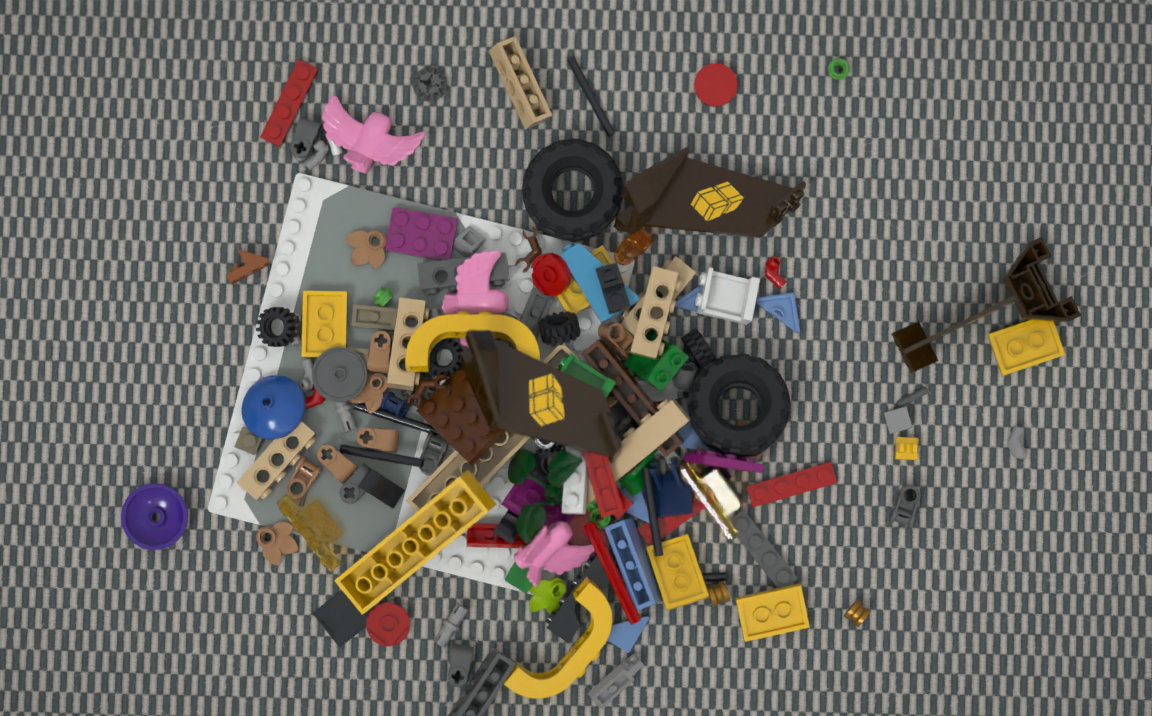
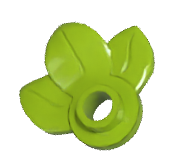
[529,577,566,614]

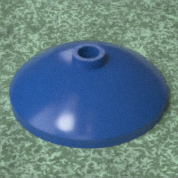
[241,375,306,440]

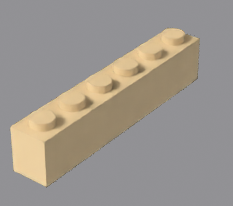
[586,399,691,506]

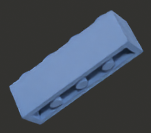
[605,518,663,611]

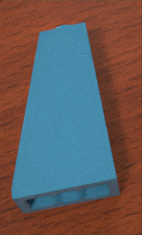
[560,243,640,324]

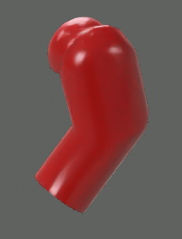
[765,256,787,289]
[305,389,325,410]

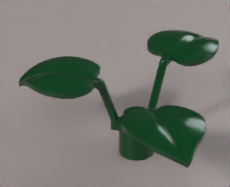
[508,449,583,545]

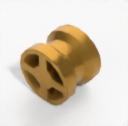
[706,581,730,607]
[844,599,871,628]

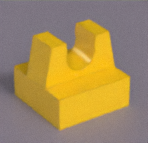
[895,437,919,460]

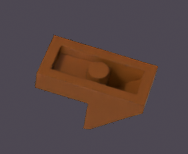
[226,249,271,285]

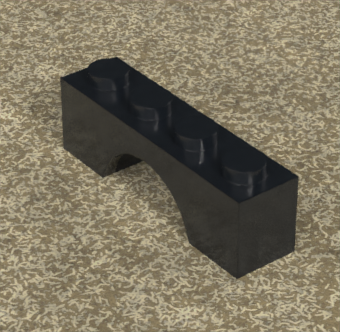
[545,556,619,643]

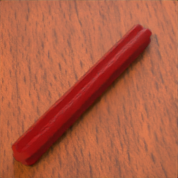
[584,522,641,625]

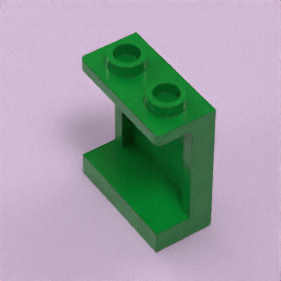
[623,330,689,392]
[557,354,616,398]

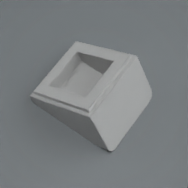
[453,226,486,257]
[884,407,912,434]

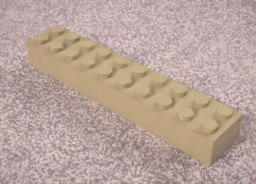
[406,344,581,512]

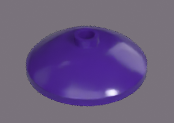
[121,483,188,550]

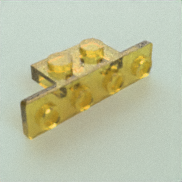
[679,462,743,541]
[277,494,343,572]

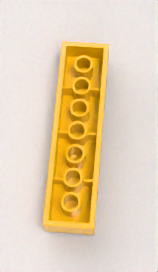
[334,470,497,615]

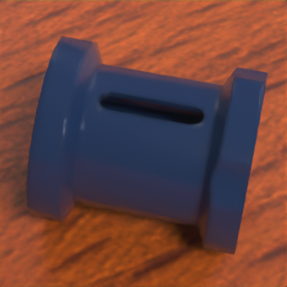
[381,391,410,419]

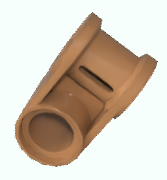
[598,321,635,361]
[367,331,392,374]
[356,427,400,453]
[317,444,358,484]
[287,456,323,500]

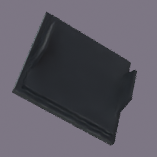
[312,590,369,648]

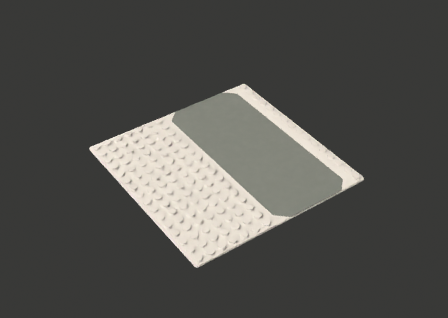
[208,173,635,595]

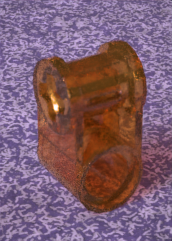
[614,228,655,266]

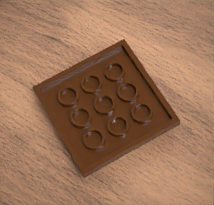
[416,367,506,466]

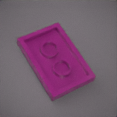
[385,207,458,261]
[684,450,764,473]
[501,472,575,530]

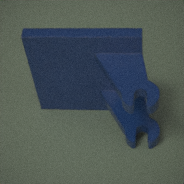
[650,459,693,518]

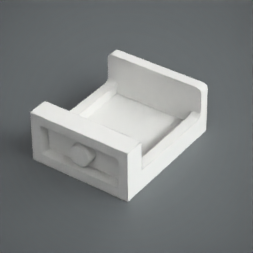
[695,267,760,325]

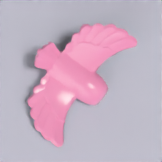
[322,96,425,174]
[442,251,509,349]
[514,521,595,586]

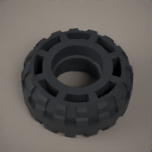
[522,138,623,241]
[688,353,791,458]

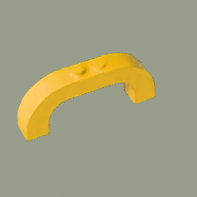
[405,311,540,372]
[504,577,612,699]

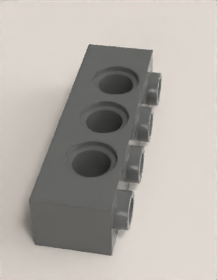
[418,252,510,295]
[448,647,516,716]

